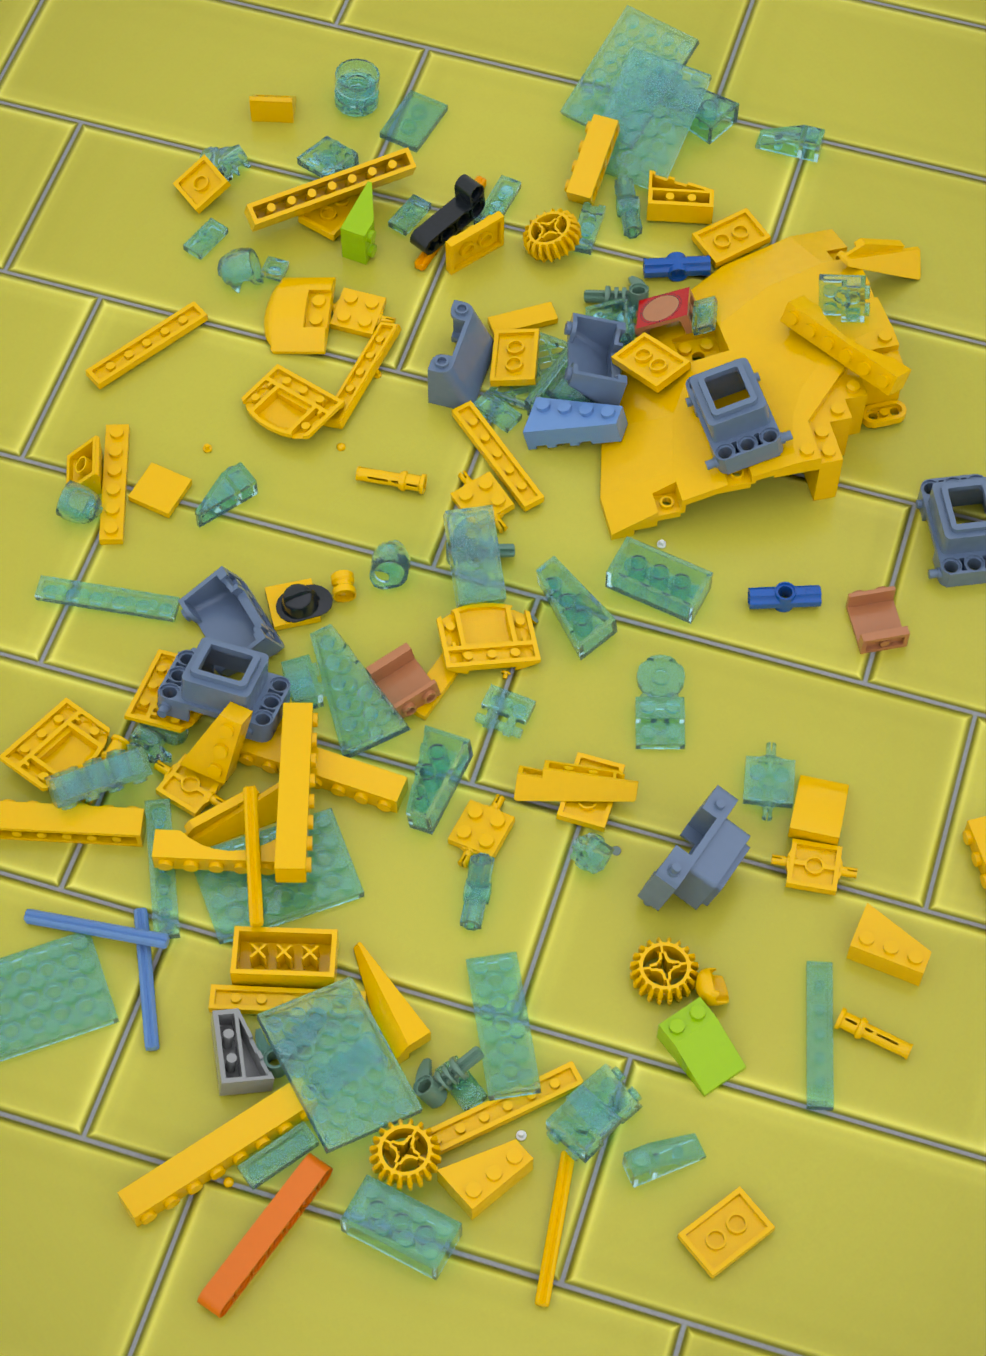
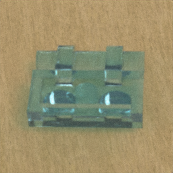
[474,684,536,738]

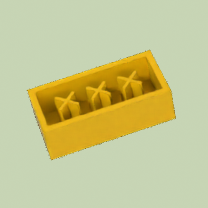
[230,926,339,990]

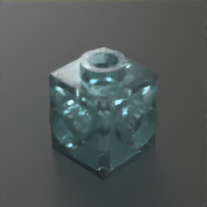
[569,833,615,874]

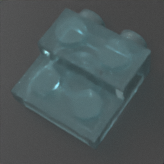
[297,136,359,178]
[819,274,870,323]
[585,297,637,346]
[635,693,685,749]
[566,1063,643,1140]
[546,1085,622,1163]

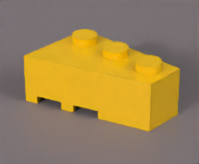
[646,170,714,224]

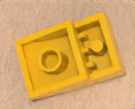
[788,775,849,846]

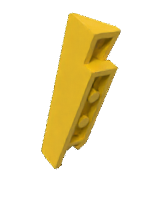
[837,238,921,280]
[514,760,639,802]
[184,782,279,847]

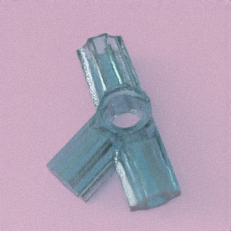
[460,853,495,931]

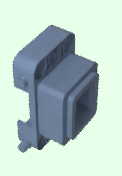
[685,358,793,474]
[916,474,986,588]
[157,637,291,743]
[638,785,751,911]

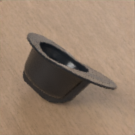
[276,584,333,623]

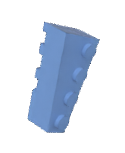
[523,397,628,450]

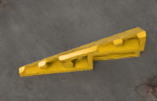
[353,942,431,1071]

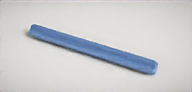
[134,907,159,1051]
[24,909,170,949]

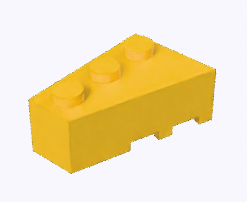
[180,701,253,784]
[847,903,932,986]
[437,1139,534,1220]

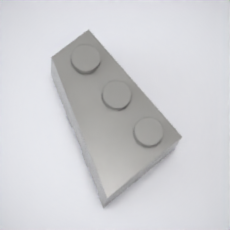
[211,1008,275,1096]

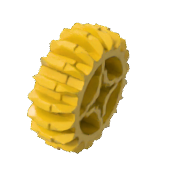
[523,208,582,263]
[630,937,699,1006]
[369,1118,441,1191]

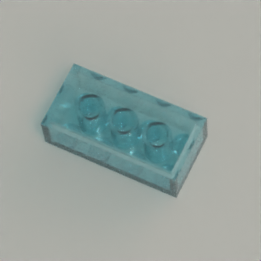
[443,505,507,608]
[605,536,713,624]
[340,1175,462,1281]

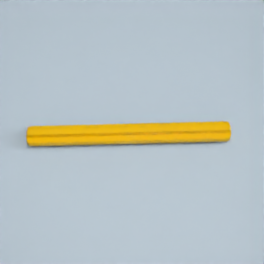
[243,786,264,927]
[535,1150,575,1307]

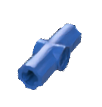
[643,252,711,282]
[748,582,822,612]

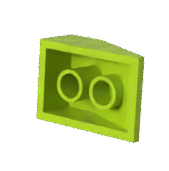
[340,181,377,265]
[657,997,746,1097]

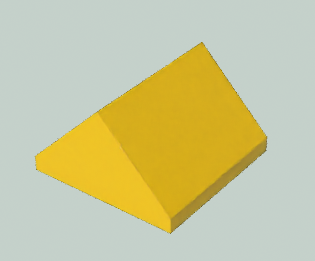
[249,95,296,123]
[66,435,103,495]

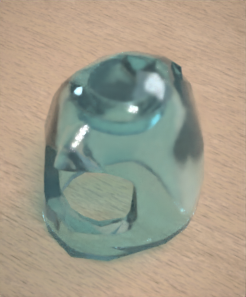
[217,248,264,293]
[56,480,103,524]
[369,540,410,590]

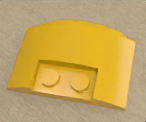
[264,277,336,354]
[241,364,345,439]
[436,603,541,674]
[124,649,215,733]
[0,698,110,791]

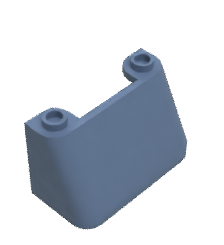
[428,300,494,409]
[564,313,627,405]
[178,566,284,677]

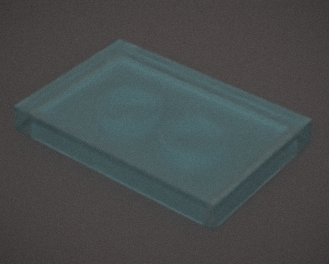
[379,90,448,153]

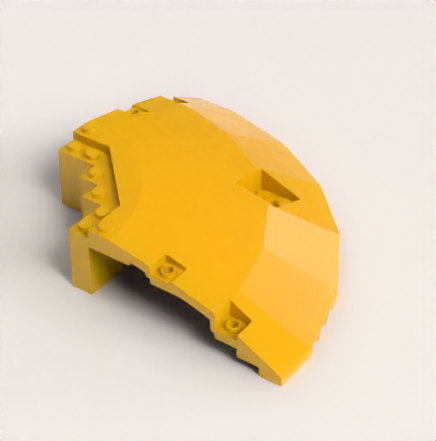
[600,229,903,540]

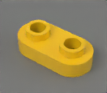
[862,400,907,428]

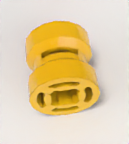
[331,570,356,603]

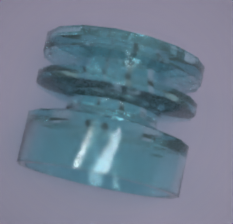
[334,58,380,117]

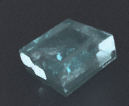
[261,256,289,282]

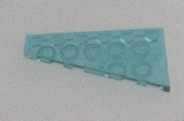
[310,624,411,758]

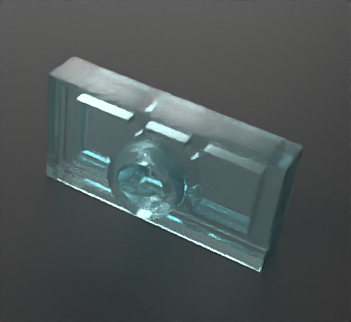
[388,194,431,236]
[183,218,228,260]
[691,296,718,336]
[473,390,522,433]

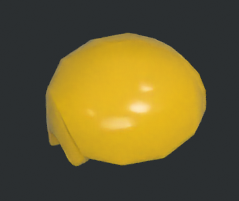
[695,968,729,1006]

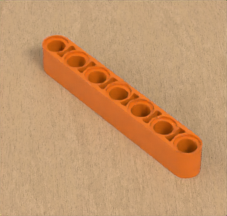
[197,1153,333,1318]

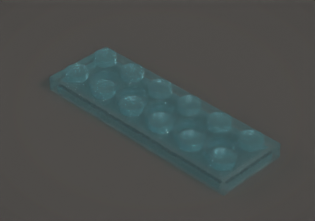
[466,952,541,1101]

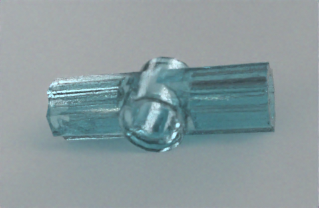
[614,175,642,239]

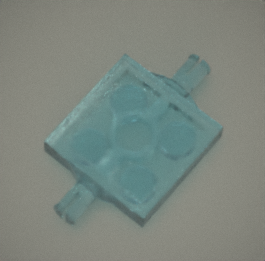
[743,742,796,821]

